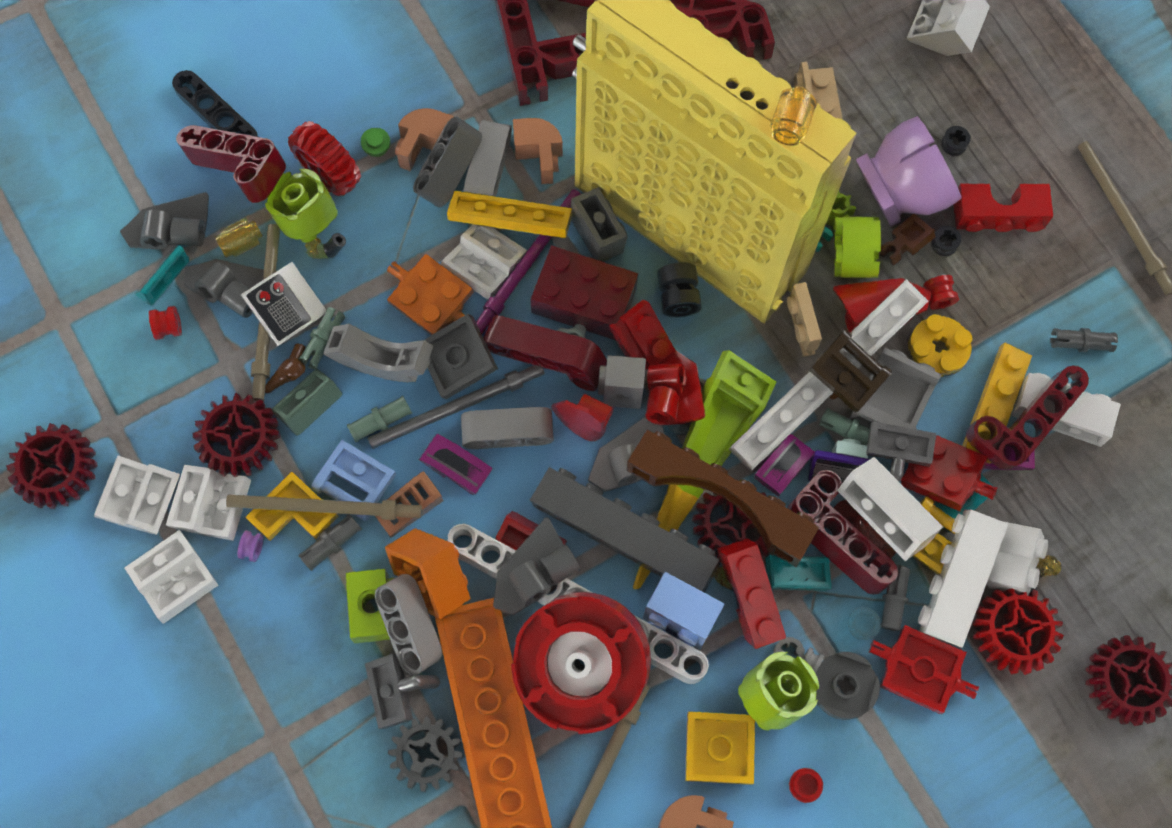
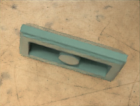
[272,369,342,436]

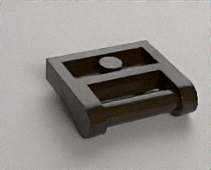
[809,329,892,413]

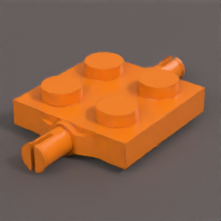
[387,254,474,335]

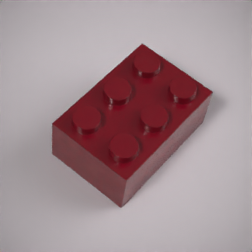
[531,245,639,341]

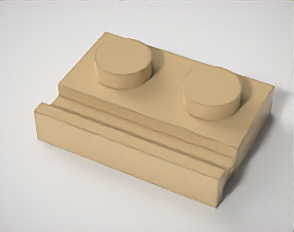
[787,282,822,357]

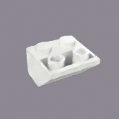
[907,0,990,56]

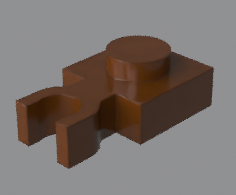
[880,214,936,266]

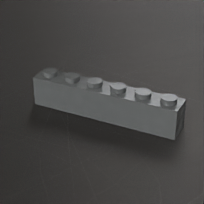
[530,467,720,593]

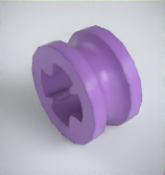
[237,530,264,562]

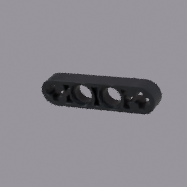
[172,70,259,137]

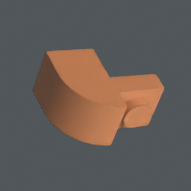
[395,108,454,171]
[513,118,563,184]
[658,795,734,828]

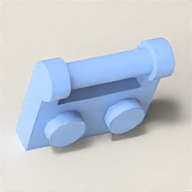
[311,440,396,521]

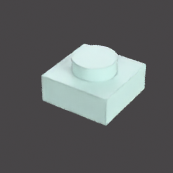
[832,439,868,459]

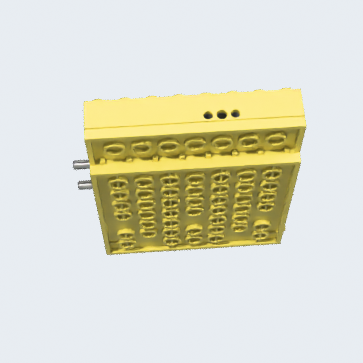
[572,0,857,324]

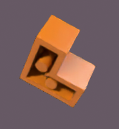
[384,528,471,619]

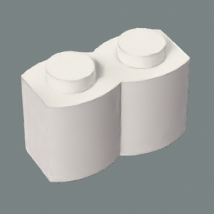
[987,522,1048,596]

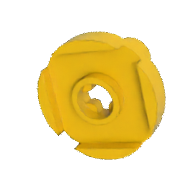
[908,314,972,377]

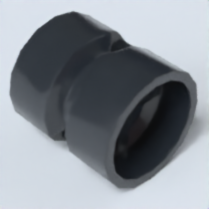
[657,262,702,318]

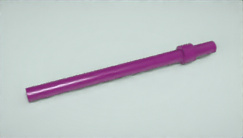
[476,189,581,334]

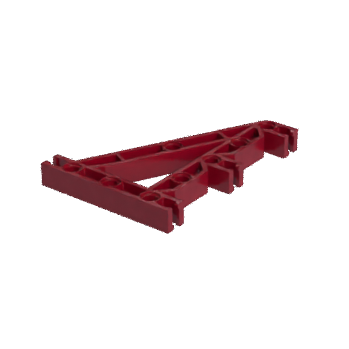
[495,0,775,106]

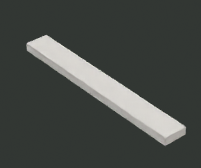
[729,279,928,471]

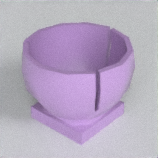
[856,116,961,227]

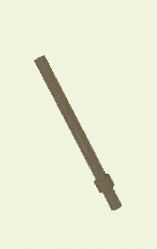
[1077,141,1172,296]
[251,224,280,401]
[226,494,422,520]
[568,685,650,828]

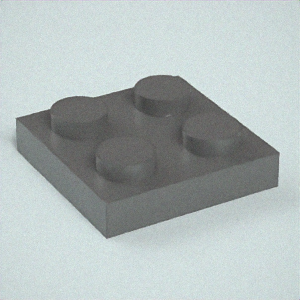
[425,314,498,399]

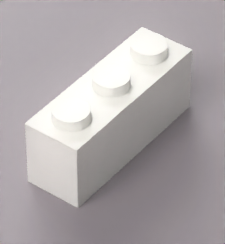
[1011,373,1121,447]
[837,457,943,561]

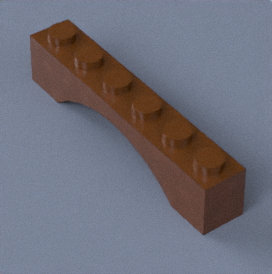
[626,429,819,567]

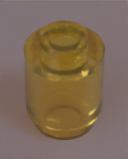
[771,86,817,146]
[214,217,263,258]

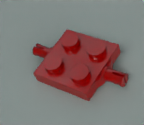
[901,435,998,511]
[868,625,979,714]

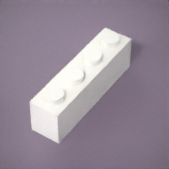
[918,509,1008,648]

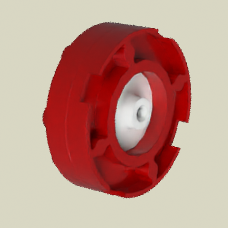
[511,592,651,734]

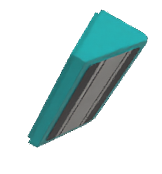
[135,245,190,306]

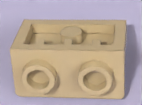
[794,62,842,119]

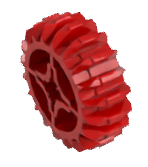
[288,121,361,196]
[972,588,1064,675]

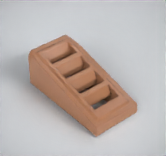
[375,471,443,538]

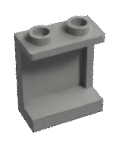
[849,348,941,429]

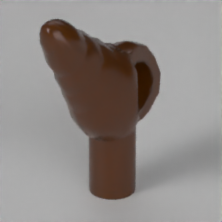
[265,343,306,393]

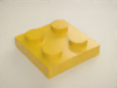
[685,711,755,785]

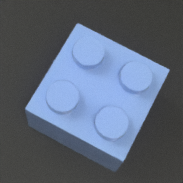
[643,572,724,650]

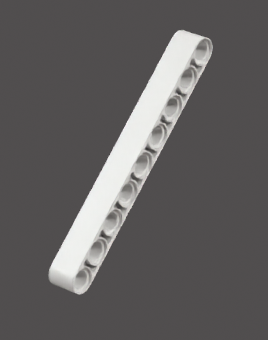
[448,524,709,684]

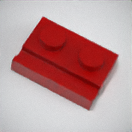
[609,299,675,371]

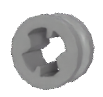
[773,637,805,659]
[803,647,824,673]

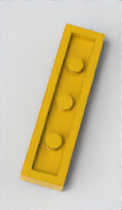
[447,191,572,238]
[962,342,1032,464]

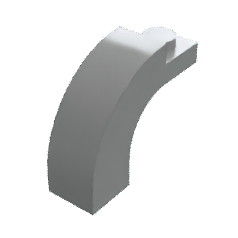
[323,323,433,382]

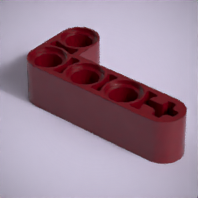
[176,125,286,203]
[483,315,607,392]
[966,365,1089,470]
[787,470,898,595]

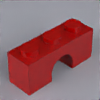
[953,183,1053,232]
[717,538,786,649]

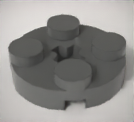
[815,652,880,720]

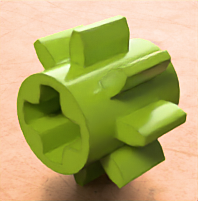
[826,191,856,230]

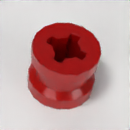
[923,275,960,310]
[149,306,182,340]

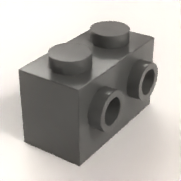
[570,187,627,262]

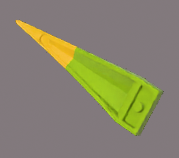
[633,350,777,589]

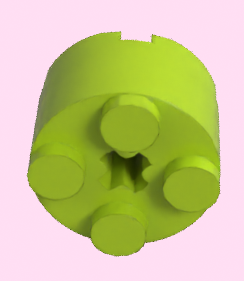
[265,169,338,243]
[834,217,881,278]
[738,651,819,730]

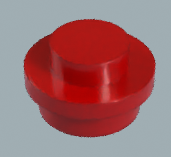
[789,768,823,803]

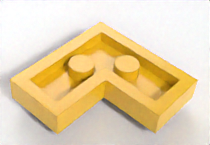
[246,472,339,541]

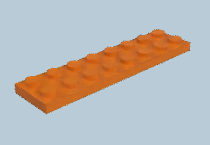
[435,597,552,828]

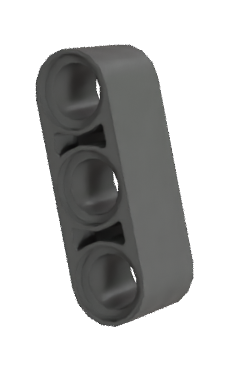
[413,116,482,207]

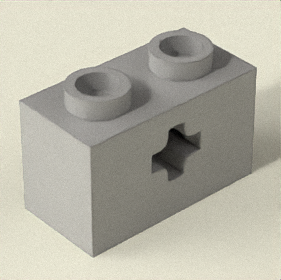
[598,355,646,409]

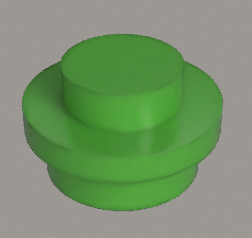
[361,128,391,157]

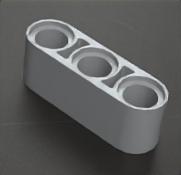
[463,120,512,197]
[461,407,554,449]
[375,574,442,676]

